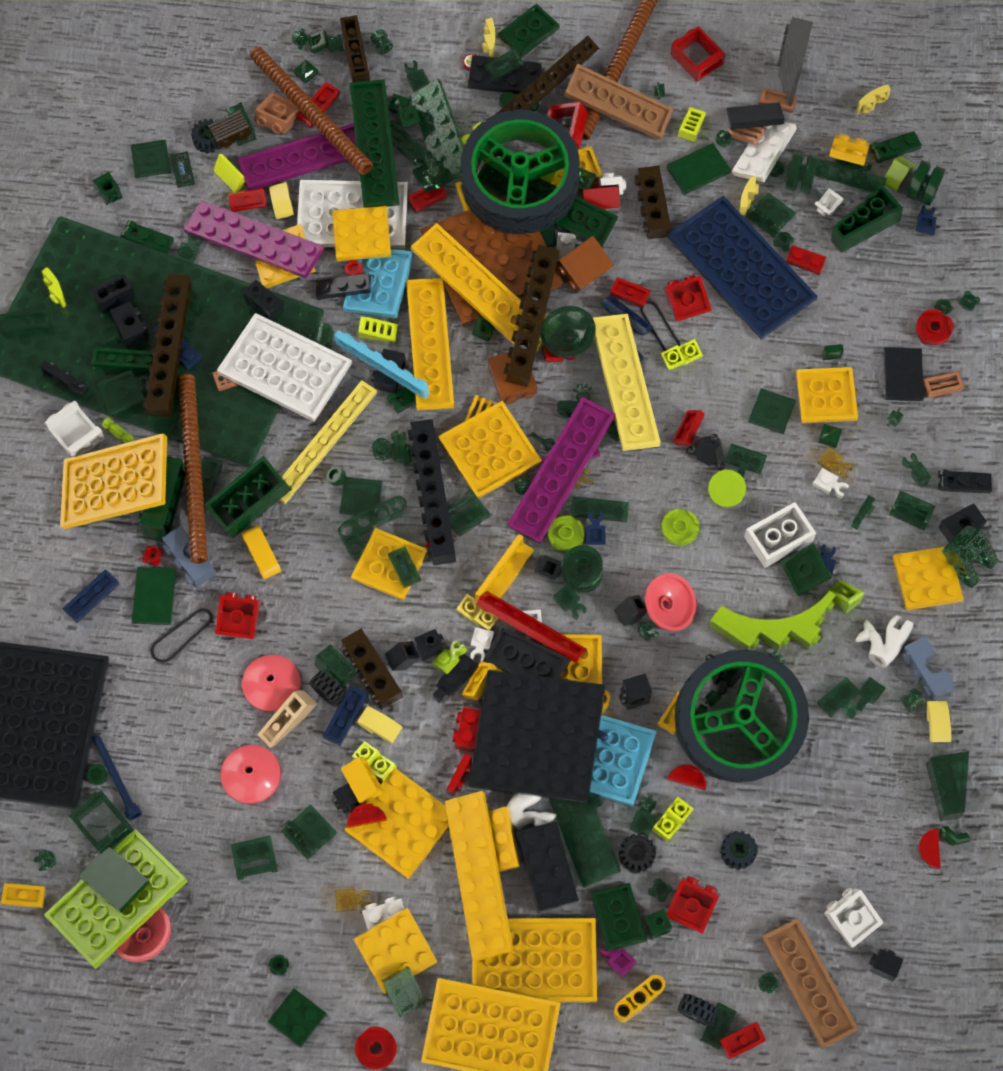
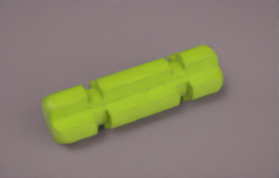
[102,418,134,444]

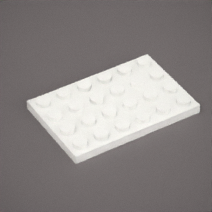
[297,180,408,249]
[217,313,352,422]

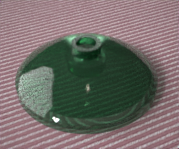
[540,306,596,357]

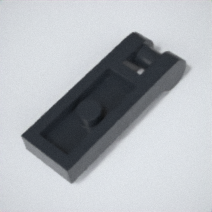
[938,469,992,494]

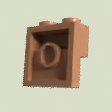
[254,92,300,134]

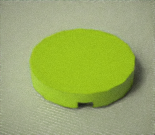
[708,470,746,507]
[661,509,699,546]
[547,515,585,553]

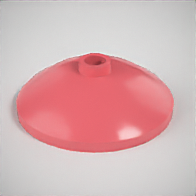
[645,573,696,632]
[242,655,301,712]
[221,745,281,804]
[115,908,171,962]

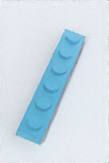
[334,330,430,399]

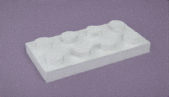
[732,122,797,182]

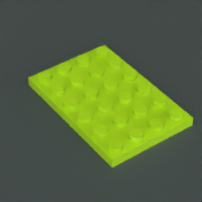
[44,829,188,969]

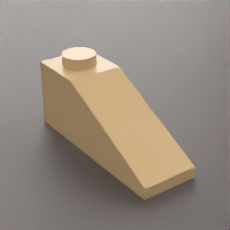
[257,690,317,748]

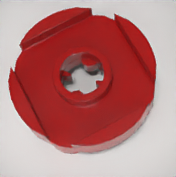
[915,309,953,345]
[355,1027,397,1071]

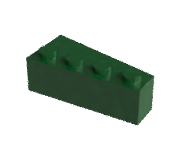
[831,184,903,253]

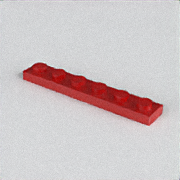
[476,591,587,664]

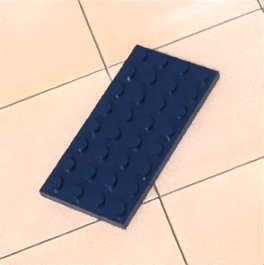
[667,195,818,339]

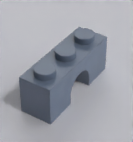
[162,526,216,588]
[902,636,956,701]

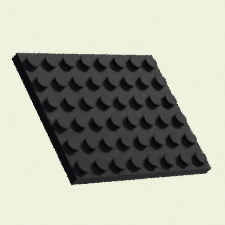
[0,642,110,810]

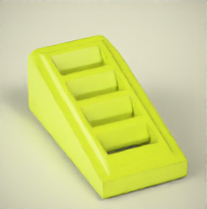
[678,107,706,142]
[358,316,398,342]

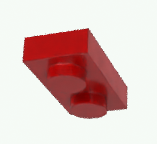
[407,181,448,213]
[228,187,267,212]
[786,245,826,275]
[610,277,651,308]
[673,410,705,445]
[447,753,472,796]
[719,1022,766,1059]

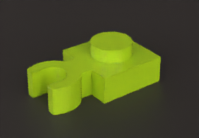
[432,640,467,674]

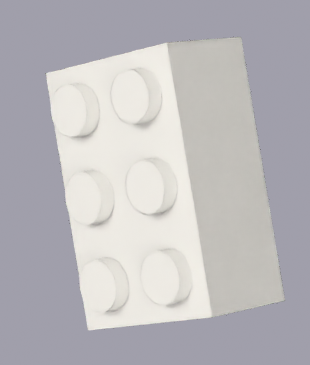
[744,502,816,568]

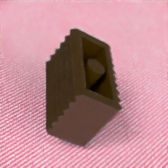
[208,110,251,149]

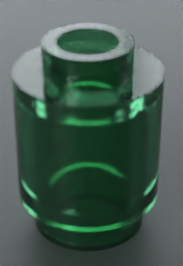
[314,323,334,349]

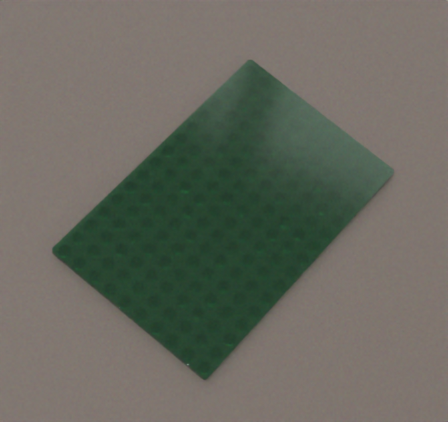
[0,216,324,467]

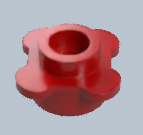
[142,546,164,566]

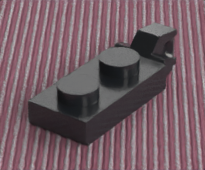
[40,360,89,398]
[433,654,478,703]

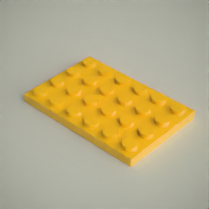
[60,434,167,529]
[472,918,597,1003]
[421,978,561,1071]

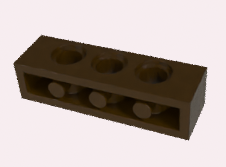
[340,15,370,82]
[635,165,671,239]
[340,628,403,710]

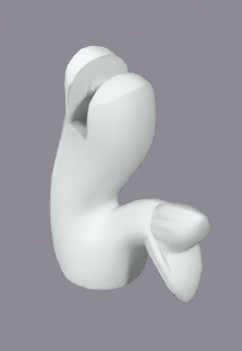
[856,615,913,668]
[507,794,557,831]

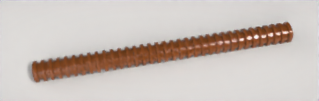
[582,0,658,140]
[250,46,373,175]
[178,374,208,564]

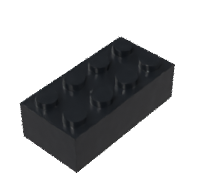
[516,821,579,913]

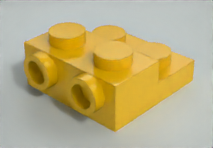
[829,133,870,166]

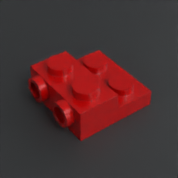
[664,274,712,322]
[215,592,261,639]
[452,707,481,752]
[666,876,720,934]

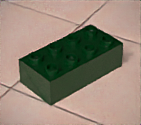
[138,456,186,542]
[204,456,292,538]

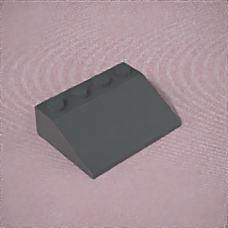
[777,17,813,106]

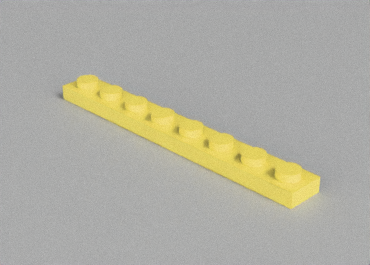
[279,380,377,504]

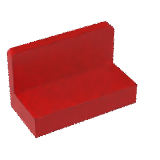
[581,184,620,209]

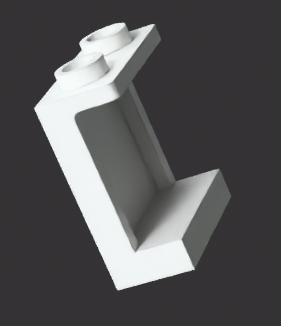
[45,401,105,457]

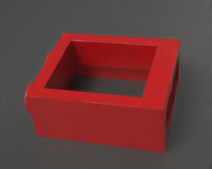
[670,26,726,82]
[546,102,588,149]

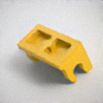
[341,757,385,803]

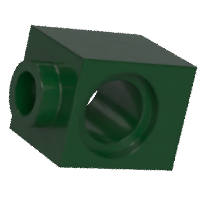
[396,105,420,129]
[93,172,122,205]
[644,909,673,940]

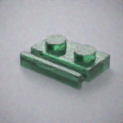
[381,966,426,1018]

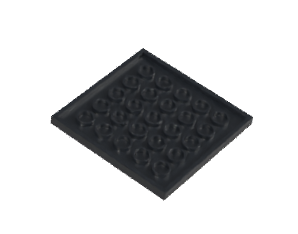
[469,670,606,803]

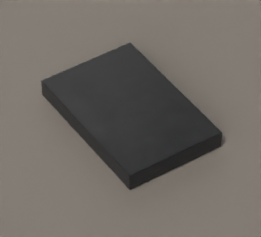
[727,102,784,130]
[884,347,924,401]

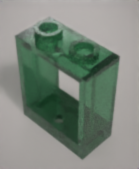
[69,790,134,854]

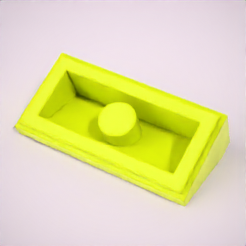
[214,154,246,192]

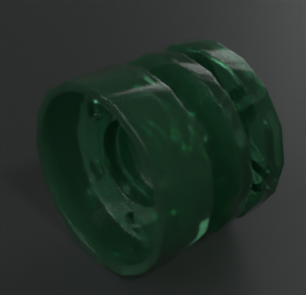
[563,545,603,593]

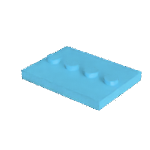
[343,249,414,318]
[590,715,657,807]

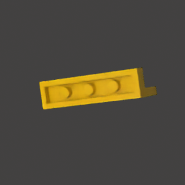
[475,534,535,601]

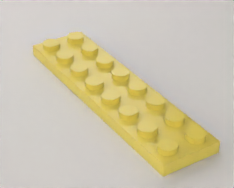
[591,314,661,451]

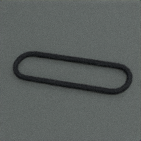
[640,301,680,351]

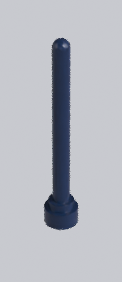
[93,735,142,821]

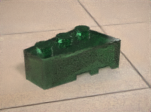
[926,751,969,821]

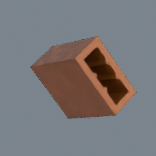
[556,236,614,294]
[488,352,537,404]

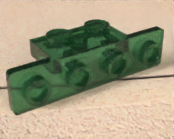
[813,158,887,193]

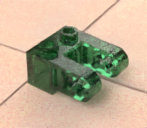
[941,526,999,588]

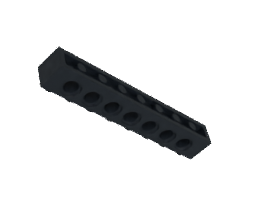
[408,419,456,565]

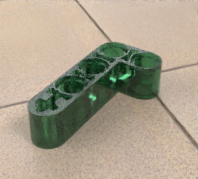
[338,496,407,559]

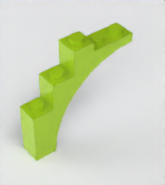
[709,591,836,651]

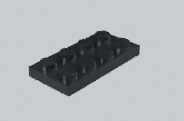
[468,55,542,94]
[483,627,570,679]

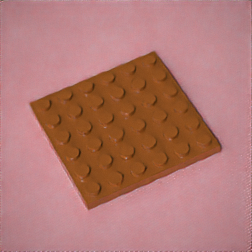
[420,195,563,326]

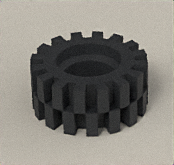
[309,670,346,706]
[619,833,656,873]

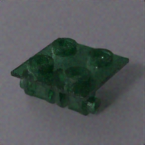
[746,192,796,237]
[281,804,338,860]

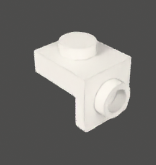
[599,173,626,195]
[815,188,844,217]

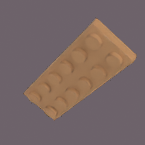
[564,64,673,140]
[761,918,859,1050]

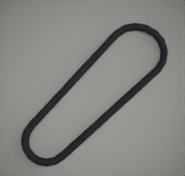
[151,608,212,663]

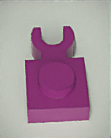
[600,948,637,978]

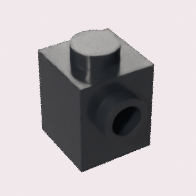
[534,555,562,580]
[614,595,647,626]
[414,629,446,661]
[385,641,420,671]
[332,783,365,813]
[869,948,904,982]

